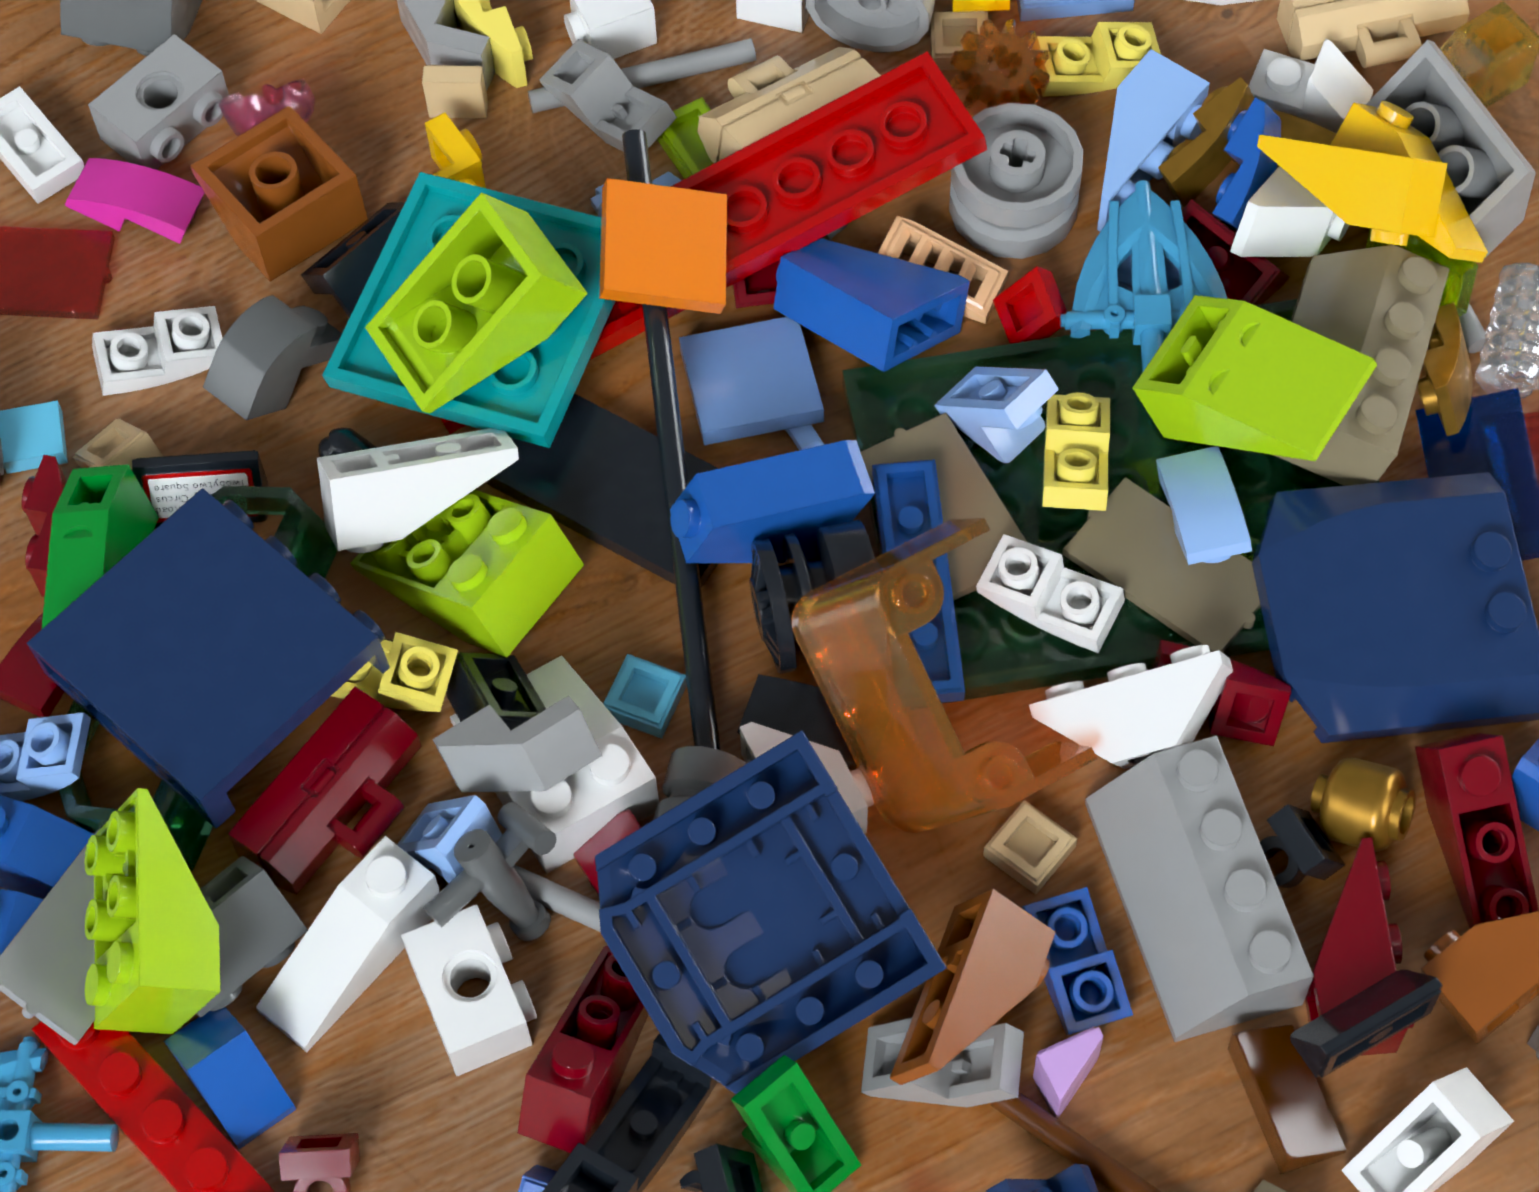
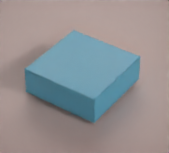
[0,400,68,474]
[603,654,687,739]

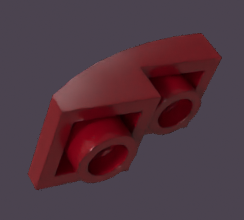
[22,455,67,597]

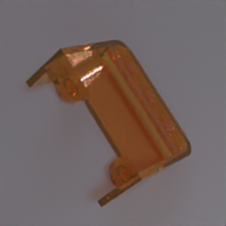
[792,518,1097,833]

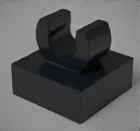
[1260,804,1345,888]
[680,1143,763,1192]

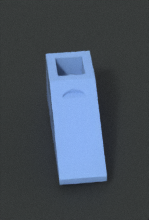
[1097,49,1210,232]

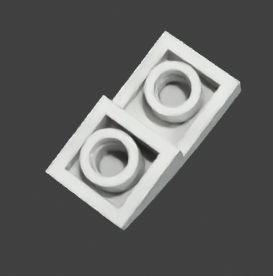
[92,306,223,396]
[976,534,1125,653]

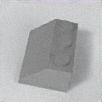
[1366,40,1536,259]

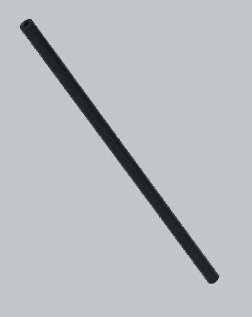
[622,129,721,750]

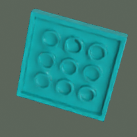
[322,172,615,448]

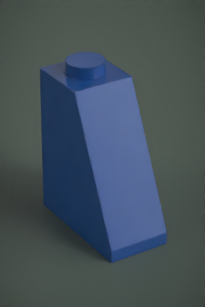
[773,238,970,372]
[669,440,875,563]

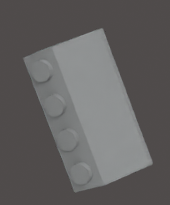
[1085,736,1314,1042]

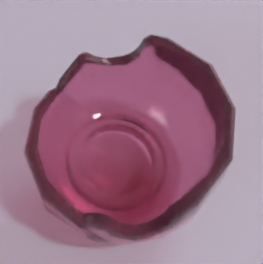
[218,79,315,137]

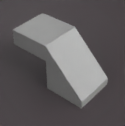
[397,0,495,90]
[539,39,677,152]
[432,695,602,792]
[861,1018,1024,1108]

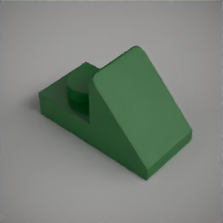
[731,1055,861,1192]

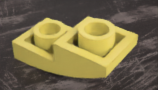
[453,0,533,88]
[1031,22,1161,97]
[1042,392,1110,511]
[331,632,458,712]

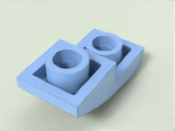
[1156,446,1252,565]
[0,712,91,801]

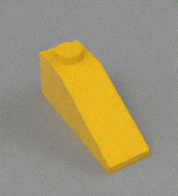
[1330,101,1488,263]
[1257,135,1448,246]

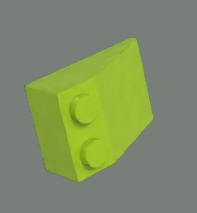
[365,192,588,414]

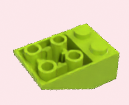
[1133,295,1377,462]
[350,490,584,658]
[84,788,220,1034]

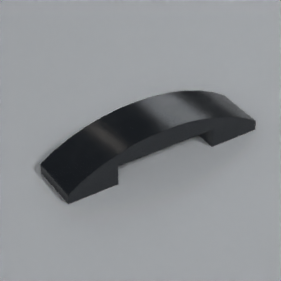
[542,1033,717,1192]

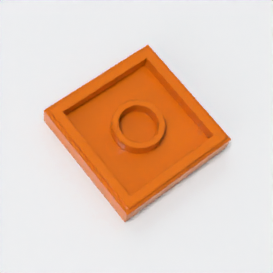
[599,178,727,314]

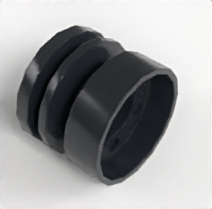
[749,519,889,674]

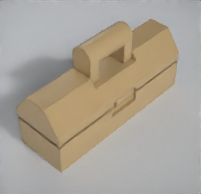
[1276,0,1470,68]
[697,47,881,163]

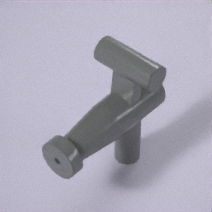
[423,802,557,941]

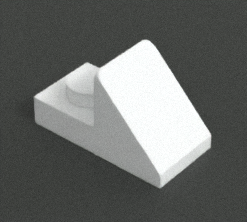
[1249,39,1374,134]

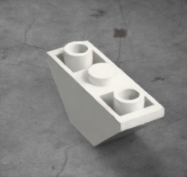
[1029,645,1233,769]

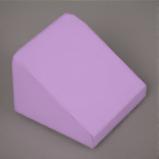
[1033,1027,1103,1118]

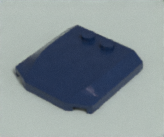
[1252,472,1539,743]
[595,730,947,1094]

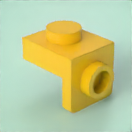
[425,112,486,188]

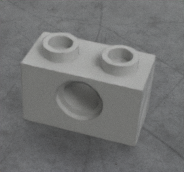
[88,34,232,170]

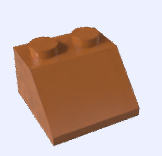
[190,105,368,282]

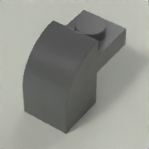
[203,295,342,421]

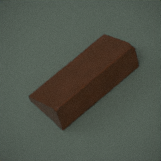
[1228,1025,1346,1174]

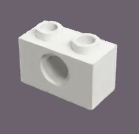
[401,904,537,1077]

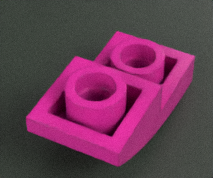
[65,158,205,244]

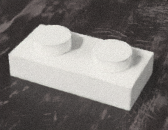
[0,86,84,204]

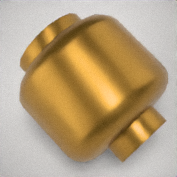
[1311,758,1416,852]

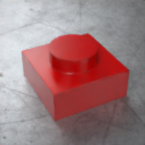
[993,266,1067,354]

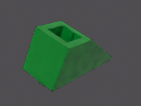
[41,464,159,630]

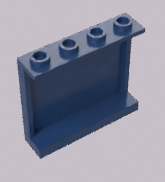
[27,488,390,829]

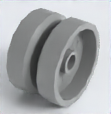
[806,0,935,53]
[949,103,1083,259]

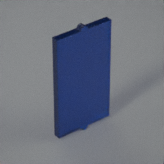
[1416,388,1539,561]

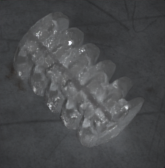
[1475,263,1539,400]

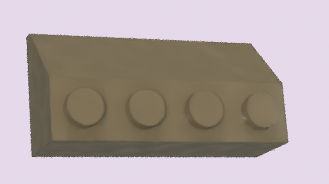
[1274,244,1450,486]

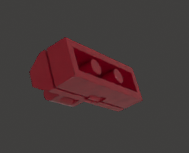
[228,686,421,895]

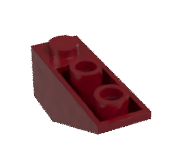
[1415,733,1539,928]
[1305,837,1414,1056]
[517,946,649,1153]

